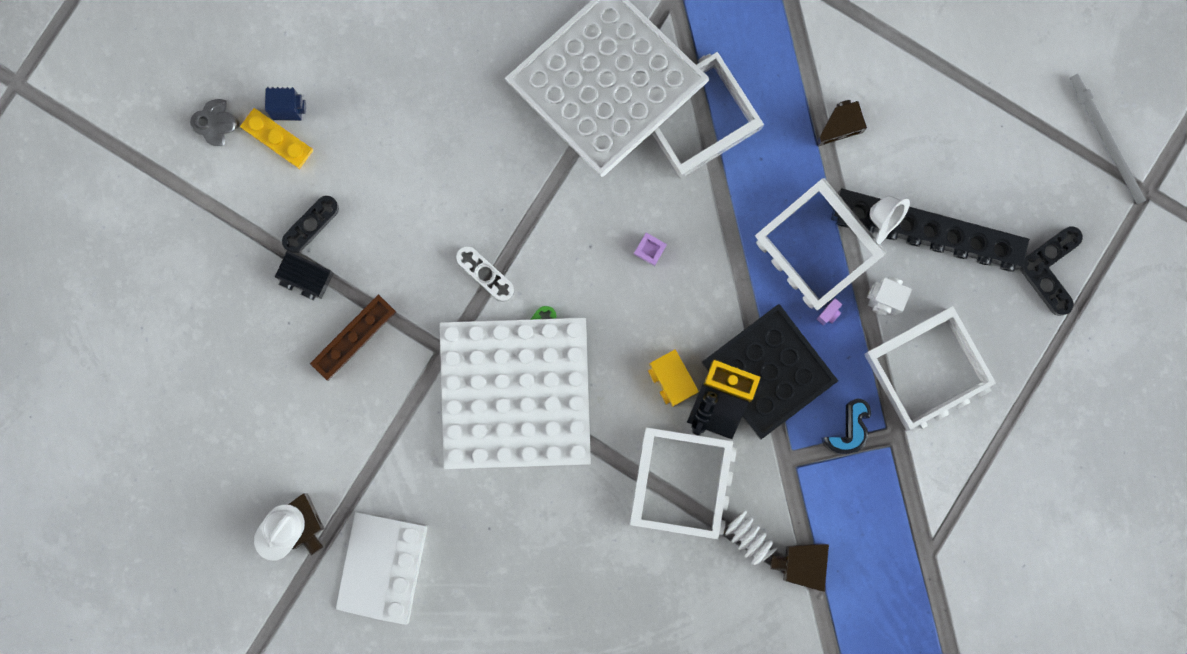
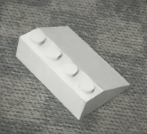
[336,512,428,625]

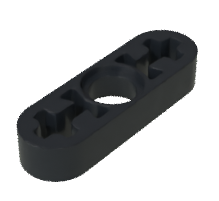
[282,196,339,254]

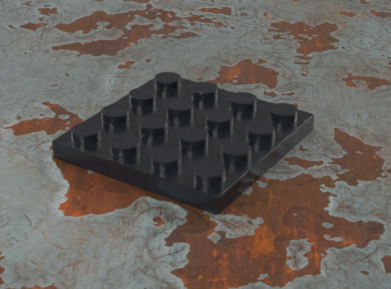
[701,304,838,440]

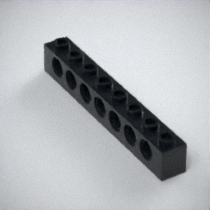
[831,188,1030,272]

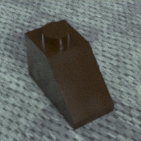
[817,100,867,147]

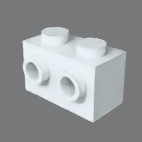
[867,276,912,317]

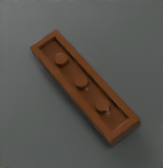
[310,294,396,381]

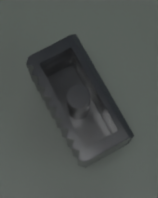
[275,251,334,301]

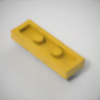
[240,108,313,170]

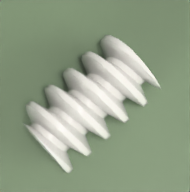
[725,510,778,566]

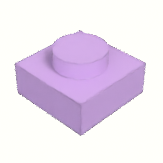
[634,233,667,266]
[816,299,842,325]

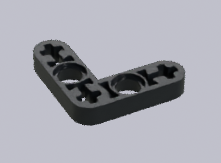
[1020,226,1083,316]

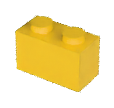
[647,349,699,407]
[704,360,761,402]

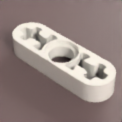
[456,247,514,302]

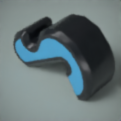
[821,398,871,455]

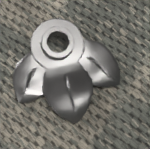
[190,99,239,146]

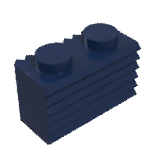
[265,87,306,121]

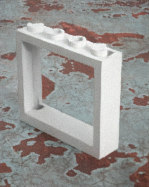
[652,52,764,179]
[755,178,887,310]
[864,306,996,432]
[630,427,737,539]

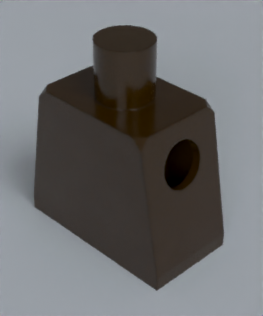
[288,493,324,555]
[770,544,829,592]

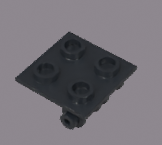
[687,384,749,439]

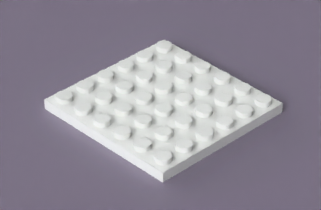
[505,0,709,178]
[440,318,591,469]

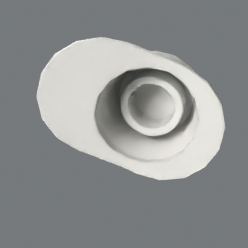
[869,196,910,244]
[254,505,305,561]

